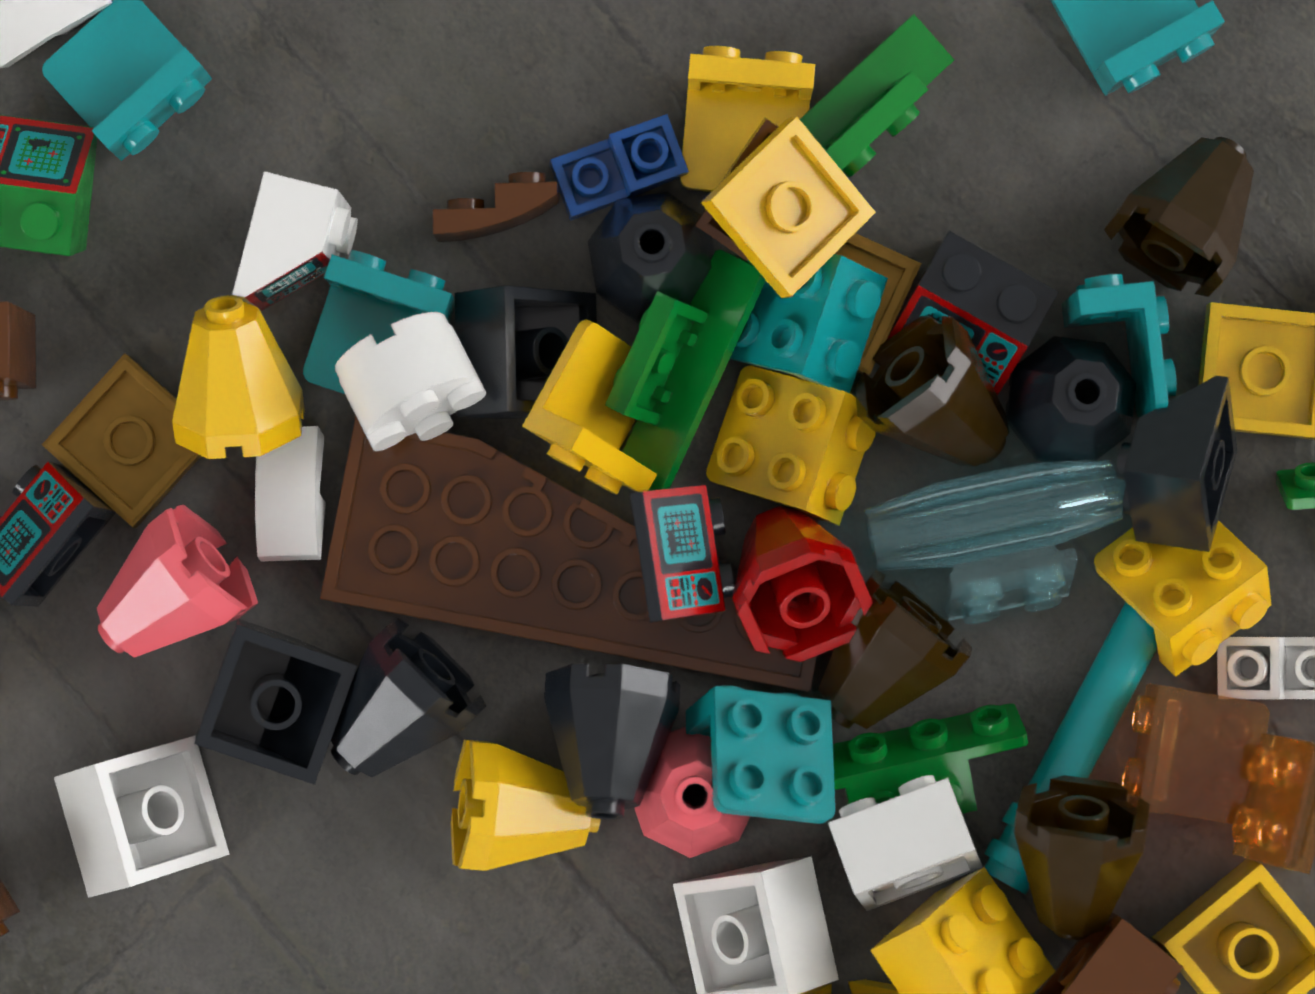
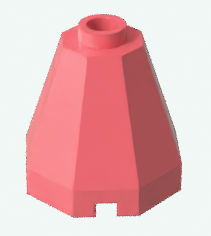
[97,505,258,658]
[634,727,751,858]

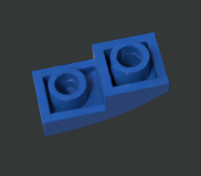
[549,114,689,221]

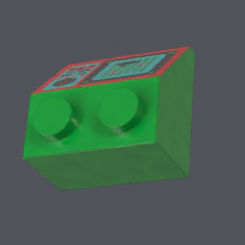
[0,114,97,256]

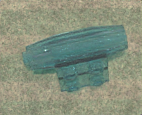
[864,459,1126,624]

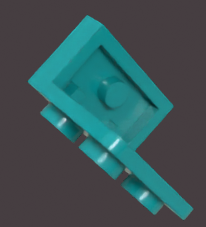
[42,0,212,161]
[1050,0,1225,96]
[303,250,455,395]
[730,254,888,393]
[1061,274,1177,418]
[686,686,835,824]

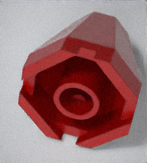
[733,506,873,662]

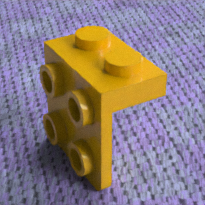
[680,46,815,192]
[522,320,657,495]
[706,365,876,526]
[1094,520,1272,677]

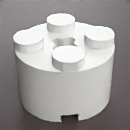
[335,312,486,451]

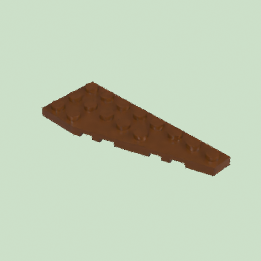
[320,416,817,692]

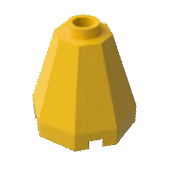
[172,295,305,459]
[450,739,601,871]

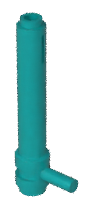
[984,602,1157,894]

